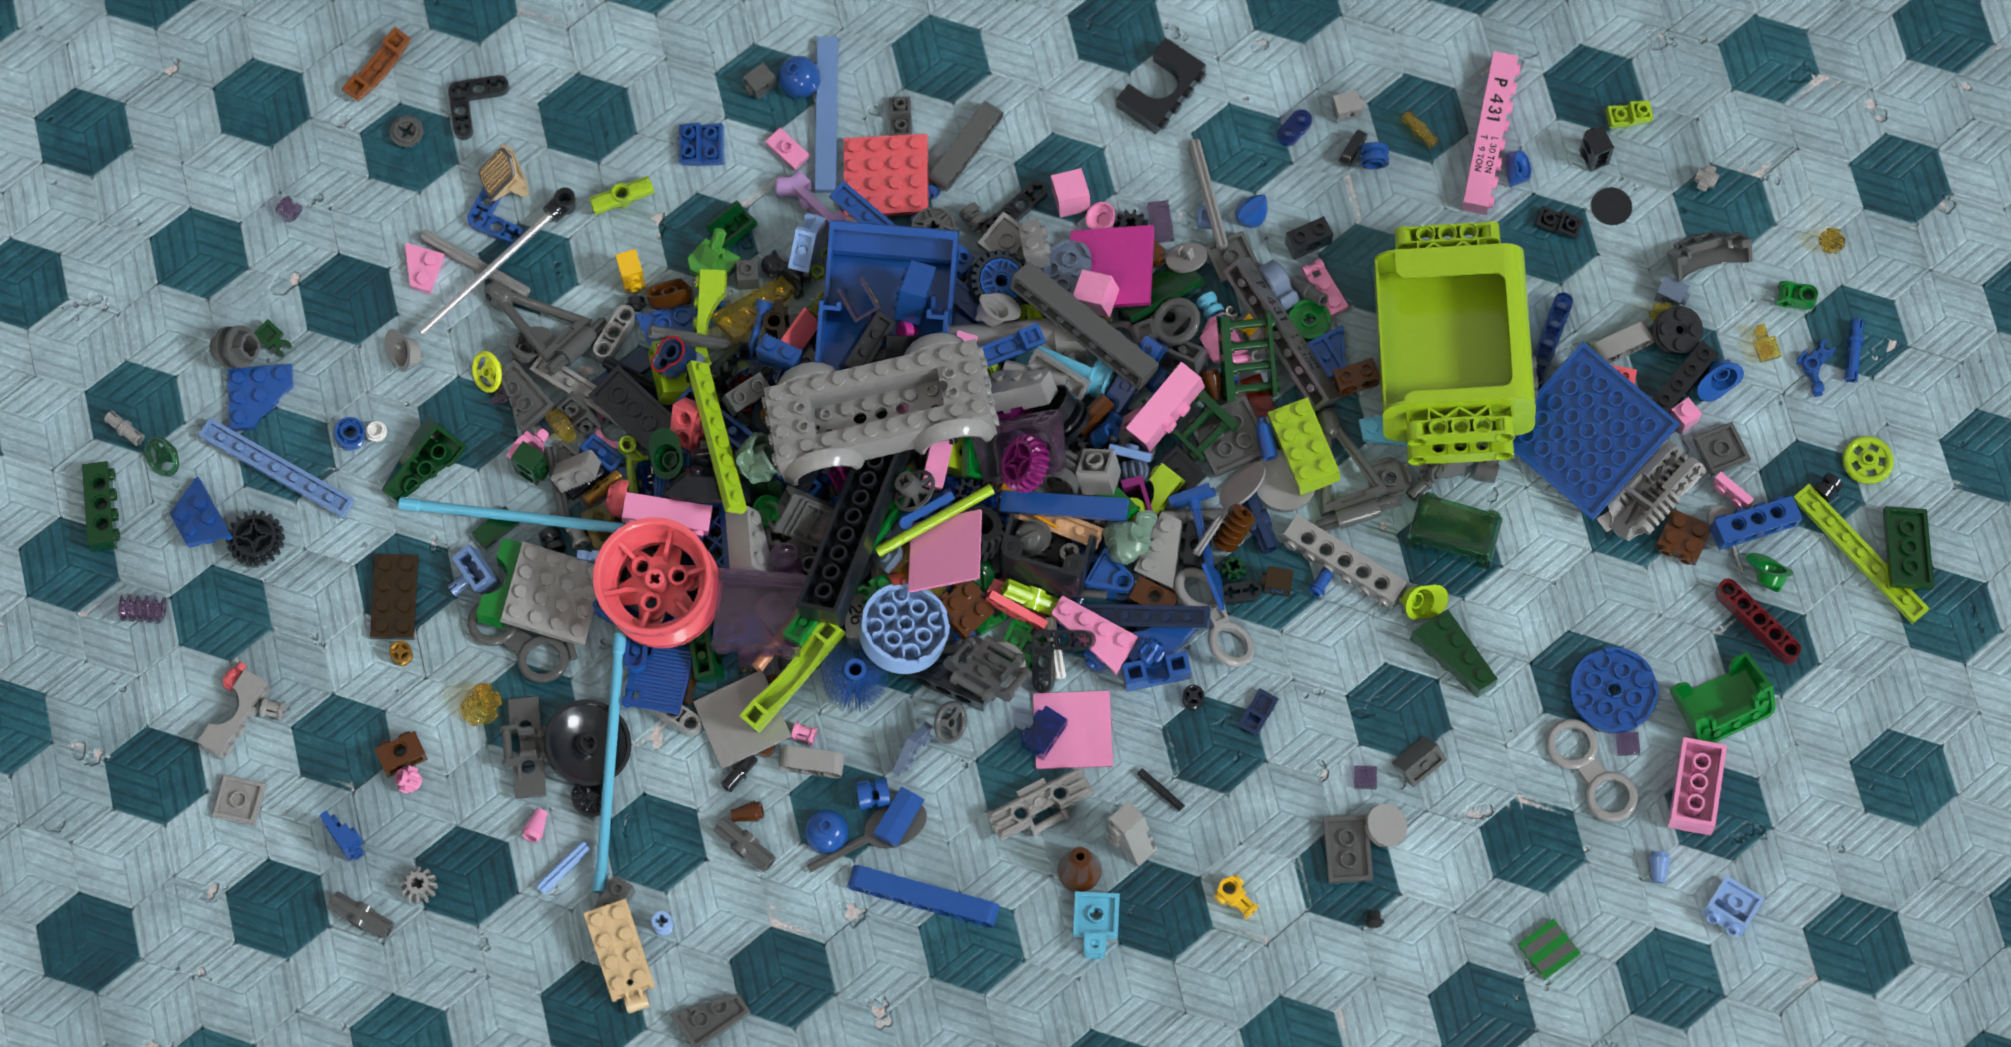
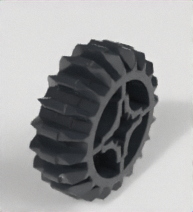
[226,510,285,568]

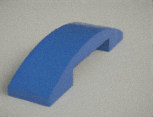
[978,323,1046,367]

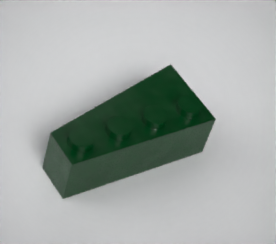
[1410,609,1498,698]

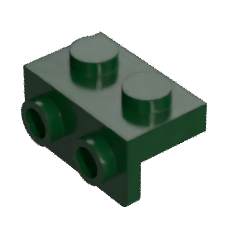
[706,201,758,250]

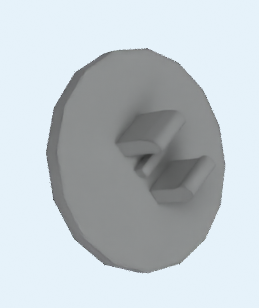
[1166,243,1208,273]

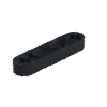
[981,181,1047,237]

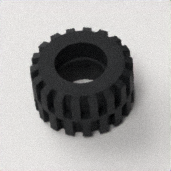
[959,503,1006,562]

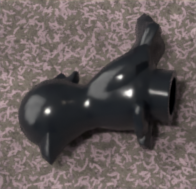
[761,249,811,300]

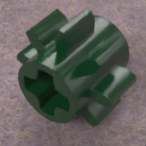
[1221,555,1247,582]

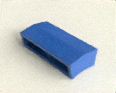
[874,787,925,848]

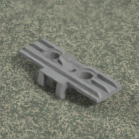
[986,766,1094,841]

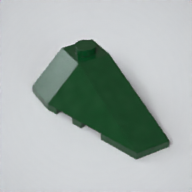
[382,416,467,502]

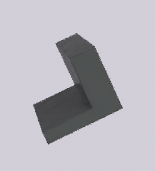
[1392,736,1447,787]

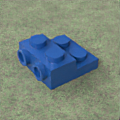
[319,810,365,861]

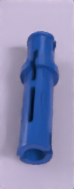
[1844,318,1864,383]

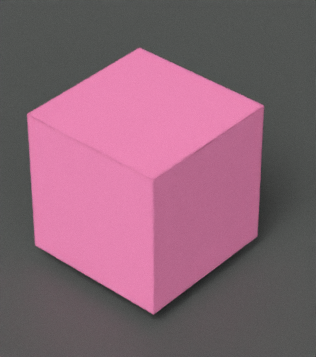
[1051,168,1090,218]
[1073,270,1120,318]

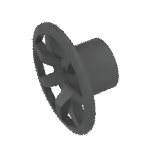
[894,470,935,512]

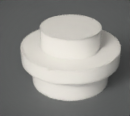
[365,421,387,442]

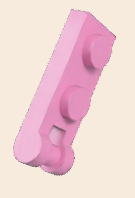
[1301,258,1349,318]

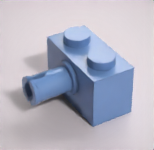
[448,544,501,596]

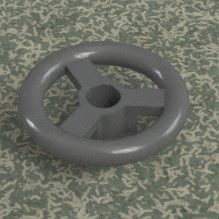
[934,701,967,744]

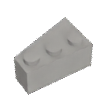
[990,369,1058,414]
[725,506,776,585]
[1134,512,1183,591]
[1108,801,1157,867]

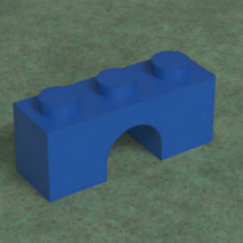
[1122,651,1191,692]

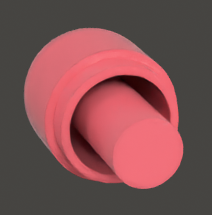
[222,661,247,690]

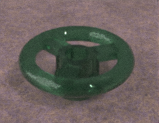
[145,437,179,477]

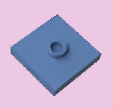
[1109,443,1154,462]

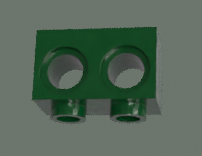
[511,441,549,485]

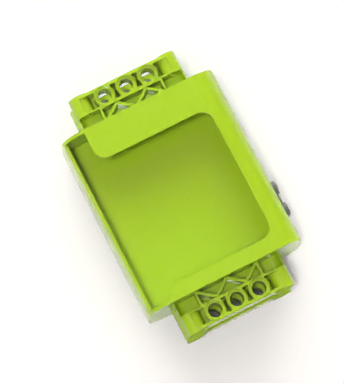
[1373,221,1538,465]

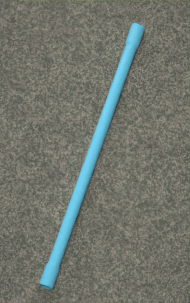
[398,497,626,533]
[593,633,627,894]

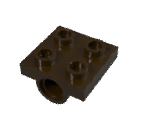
[763,299,790,341]

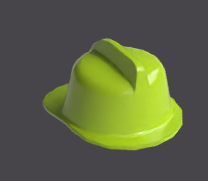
[1399,584,1449,620]

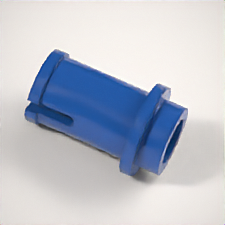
[1309,569,1333,597]

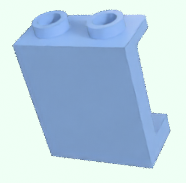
[788,213,826,273]

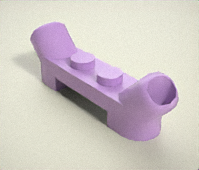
[776,170,847,244]

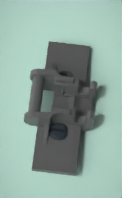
[499,696,548,799]

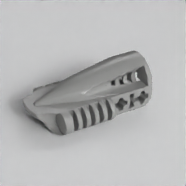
[1608,441,1707,541]

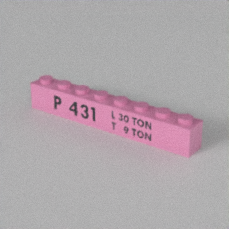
[1462,51,1521,215]

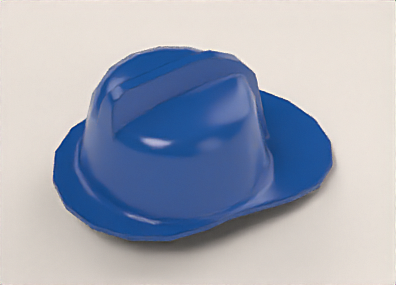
[1697,359,1744,402]

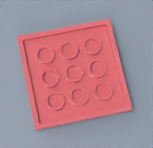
[844,134,928,217]

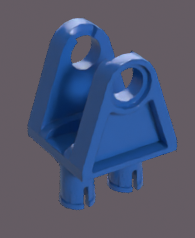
[1080,546,1134,603]

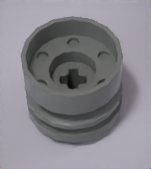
[912,207,956,230]
[1033,449,1080,495]

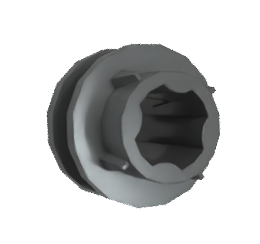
[209,326,261,368]

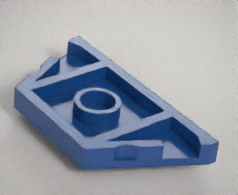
[169,477,233,548]

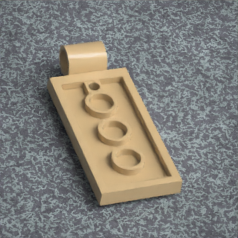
[583,899,655,1014]

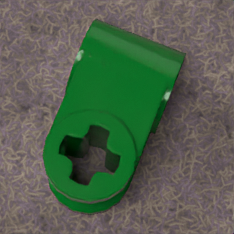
[1776,281,1818,310]

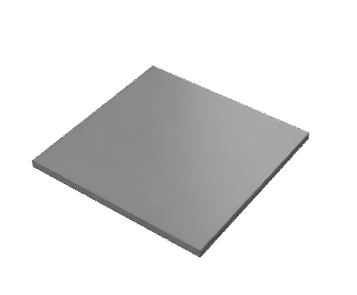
[693,671,792,770]

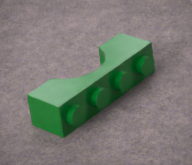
[476,538,522,629]

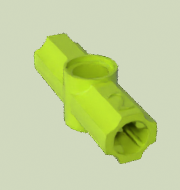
[589,176,655,215]
[1000,579,1060,617]

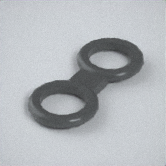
[1108,297,1200,346]
[467,602,569,683]

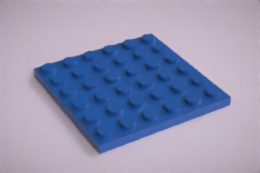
[1513,342,1680,521]

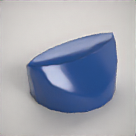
[1506,150,1532,187]
[1235,195,1267,228]

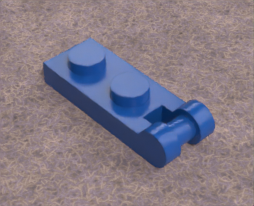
[899,487,955,529]

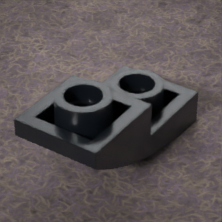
[1533,205,1583,239]

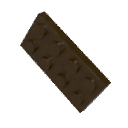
[370,554,419,640]

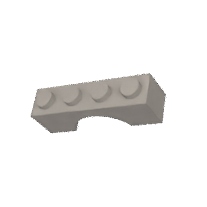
[197,669,270,760]

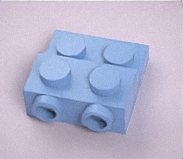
[1703,875,1765,938]

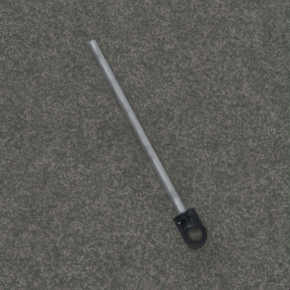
[418,187,576,336]

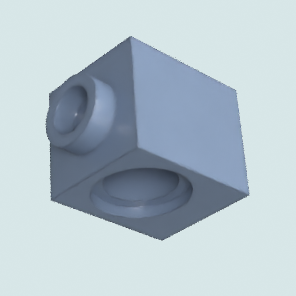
[1654,274,1690,308]

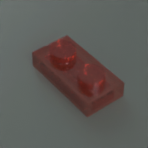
[1240,373,1276,419]

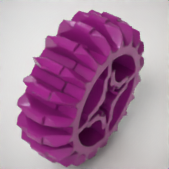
[999,434,1051,493]

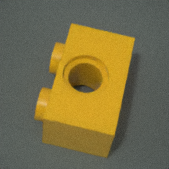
[615,249,646,293]

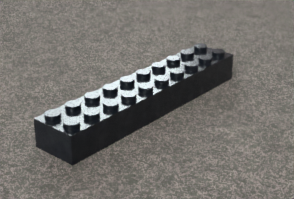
[796,450,912,626]

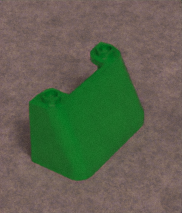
[1670,652,1776,743]

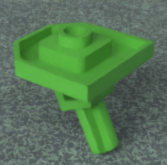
[688,228,741,276]

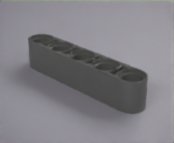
[928,101,1004,191]

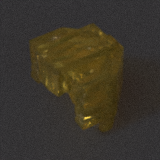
[460,683,502,726]

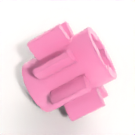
[394,765,422,794]

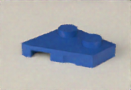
[1307,325,1346,379]

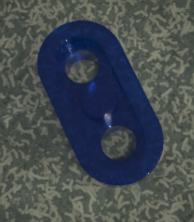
[1277,109,1312,146]

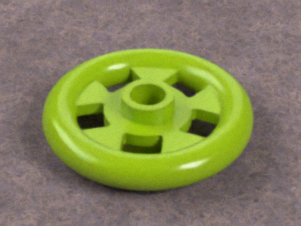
[1842,436,1894,485]

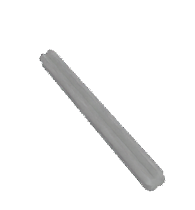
[1189,139,1228,250]
[421,230,530,297]

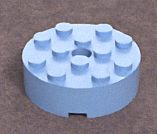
[859,583,950,674]

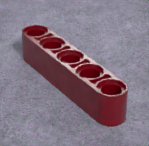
[1716,578,1801,664]

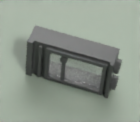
[767,485,835,548]

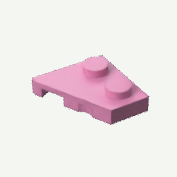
[405,243,445,294]

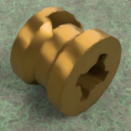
[389,640,413,666]

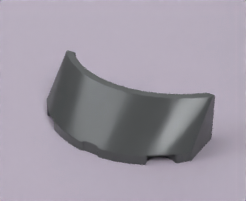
[1667,232,1753,282]

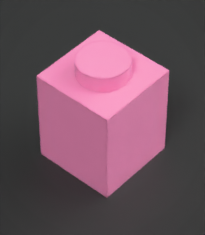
[1670,397,1702,434]

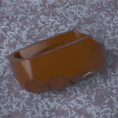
[646,278,693,310]

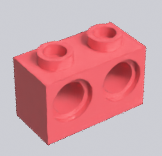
[670,397,704,451]

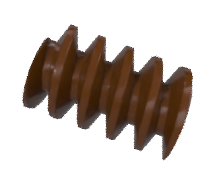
[1213,504,1255,552]

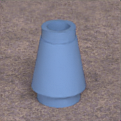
[1649,851,1671,884]

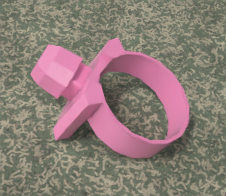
[507,428,549,460]

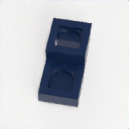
[1238,688,1279,736]

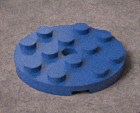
[1570,647,1659,733]

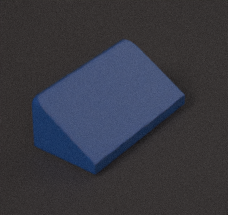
[579,433,625,476]

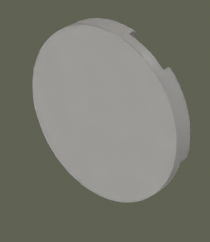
[1257,450,1316,513]

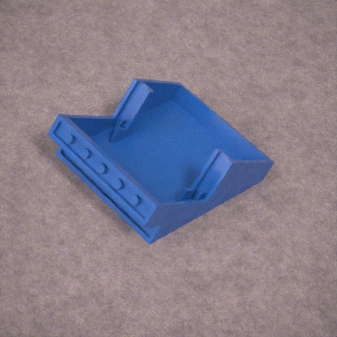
[815,220,960,371]

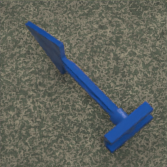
[1168,483,1224,611]

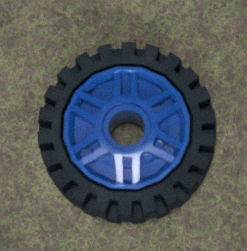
[967,250,1025,307]

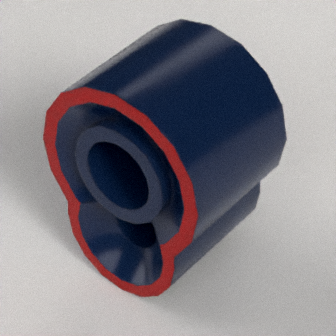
[651,336,697,380]

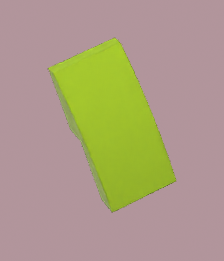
[1605,101,1654,129]

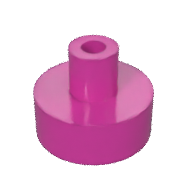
[897,321,919,336]

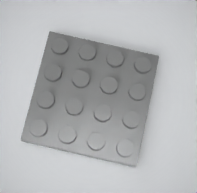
[500,541,597,647]

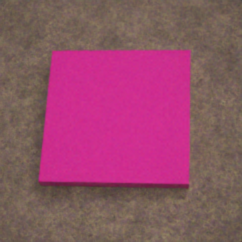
[1070,225,1155,308]

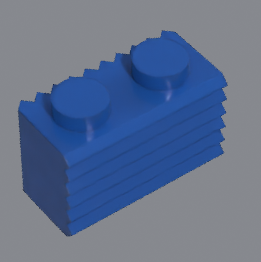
[756,333,804,373]

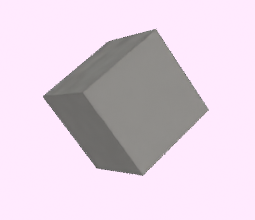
[1076,449,1121,495]

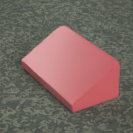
[781,308,818,350]

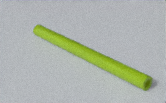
[875,484,995,557]

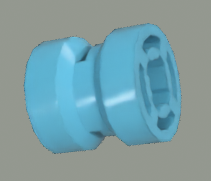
[1196,291,1225,321]

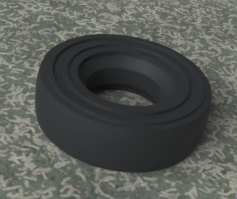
[1047,535,1066,566]

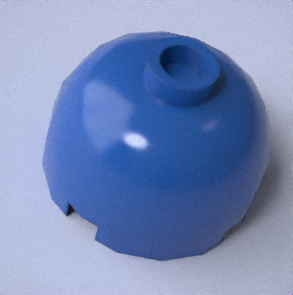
[778,56,820,99]
[805,809,849,854]

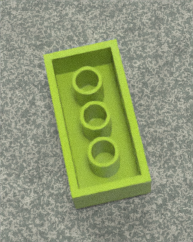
[1268,397,1340,496]

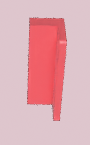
[983,578,1048,631]

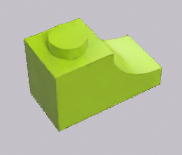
[1149,463,1186,515]

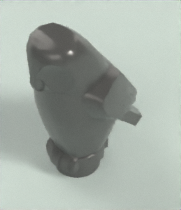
[1418,446,1481,483]

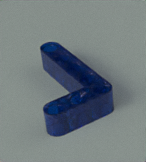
[1533,292,1573,390]

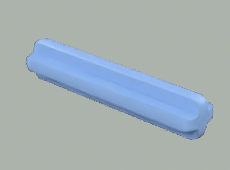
[536,841,590,893]

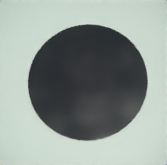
[1591,187,1632,225]

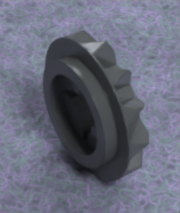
[390,116,424,148]

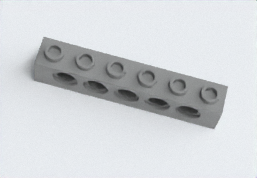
[1282,514,1407,609]

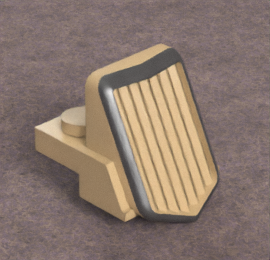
[478,144,530,201]

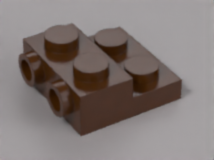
[1656,509,1711,566]
[939,580,995,640]

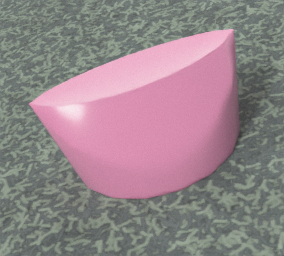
[1085,202,1115,229]

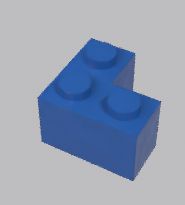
[893,260,936,326]

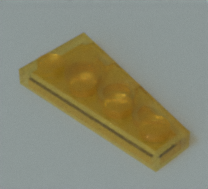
[711,276,794,344]

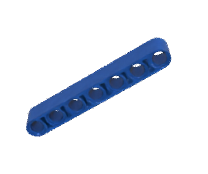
[847,865,1000,928]

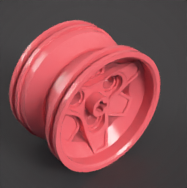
[593,517,723,648]

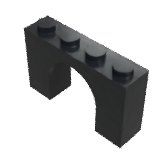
[1116,37,1207,134]

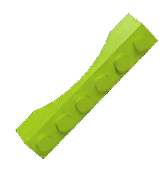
[690,269,727,400]
[739,622,847,733]

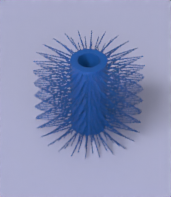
[822,638,888,711]

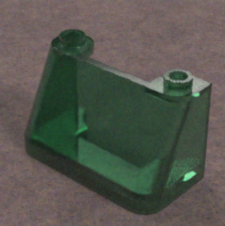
[1405,492,1503,570]

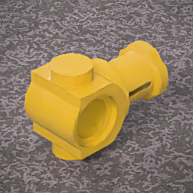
[1213,874,1260,920]

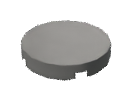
[1365,804,1408,848]

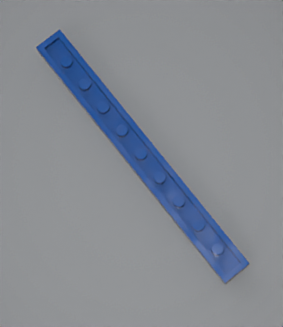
[829,181,984,324]

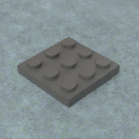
[1187,395,1262,478]

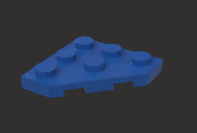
[228,364,294,432]

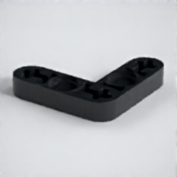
[448,75,509,140]
[709,344,750,420]
[1032,629,1096,693]

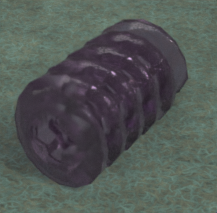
[118,594,167,624]

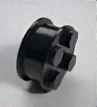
[1652,306,1703,355]

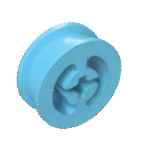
[1084,359,1117,398]

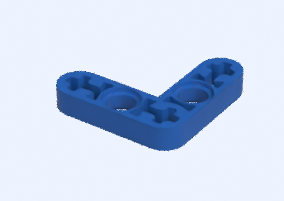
[468,187,524,245]

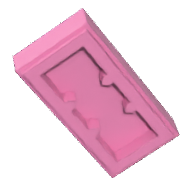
[765,128,810,171]

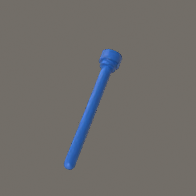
[741,298,774,384]

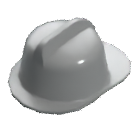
[975,293,1021,327]
[384,329,425,372]

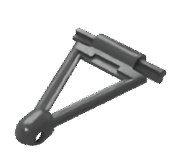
[484,282,607,376]
[1316,407,1401,531]

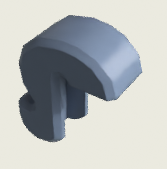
[1257,260,1299,311]

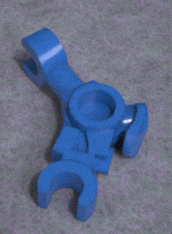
[1796,339,1836,397]

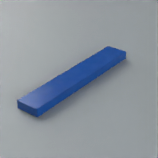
[999,490,1129,521]

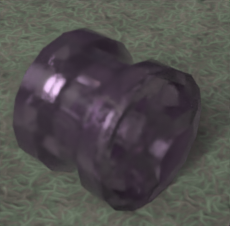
[275,196,302,223]

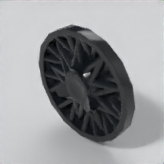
[571,785,603,817]

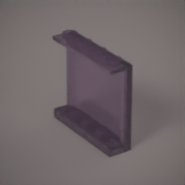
[711,568,807,659]

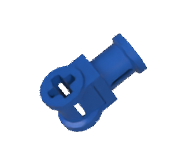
[1089,410,1123,449]

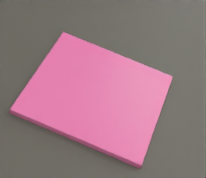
[908,509,982,593]
[1033,691,1113,769]

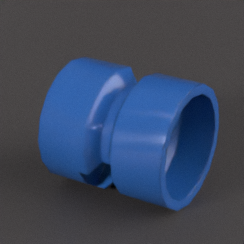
[856,777,890,810]

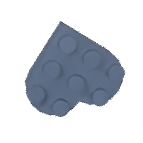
[1024,239,1092,294]

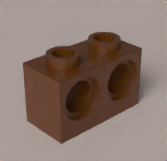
[1331,357,1380,398]

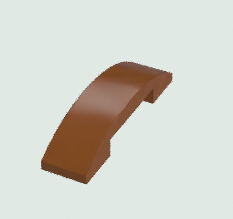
[341,26,411,102]

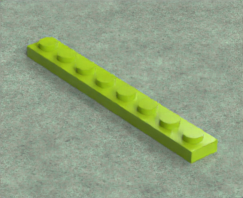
[686,360,748,514]
[1793,484,1930,624]

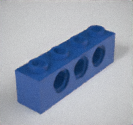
[1105,335,1168,417]
[1709,496,1803,550]

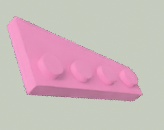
[1051,595,1138,676]

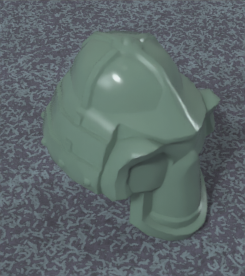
[734,432,778,484]
[1102,510,1157,565]

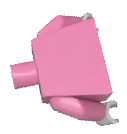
[1200,306,1263,365]

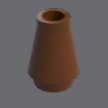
[1201,369,1223,401]
[730,800,764,822]

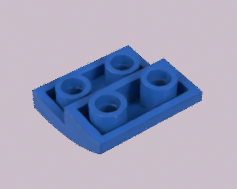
[679,122,724,166]

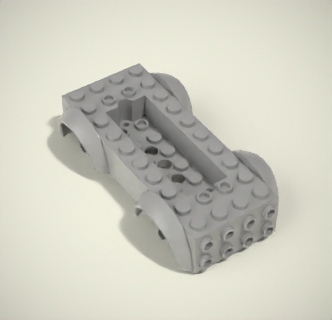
[762,333,1000,486]

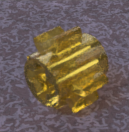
[1819,228,1845,254]

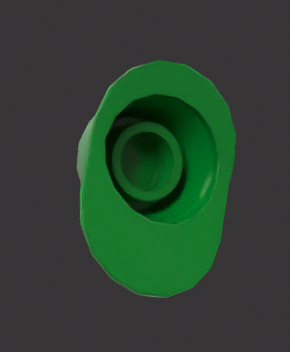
[1746,553,1794,592]

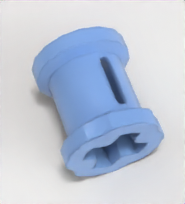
[652,911,673,936]

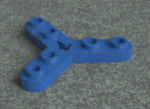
[592,598,676,674]

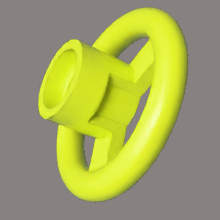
[472,351,503,393]

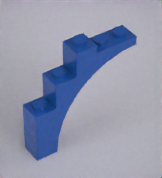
[1057,622,1198,673]

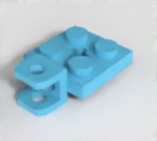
[1073,891,1120,959]

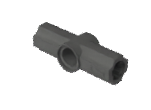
[714,816,776,873]
[327,891,395,940]

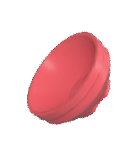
[605,479,629,518]

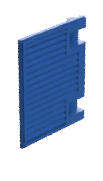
[621,646,693,715]

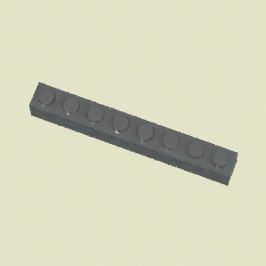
[1010,261,1159,390]

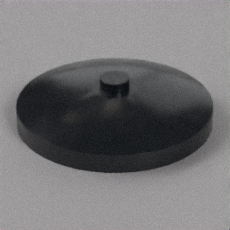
[544,699,632,787]

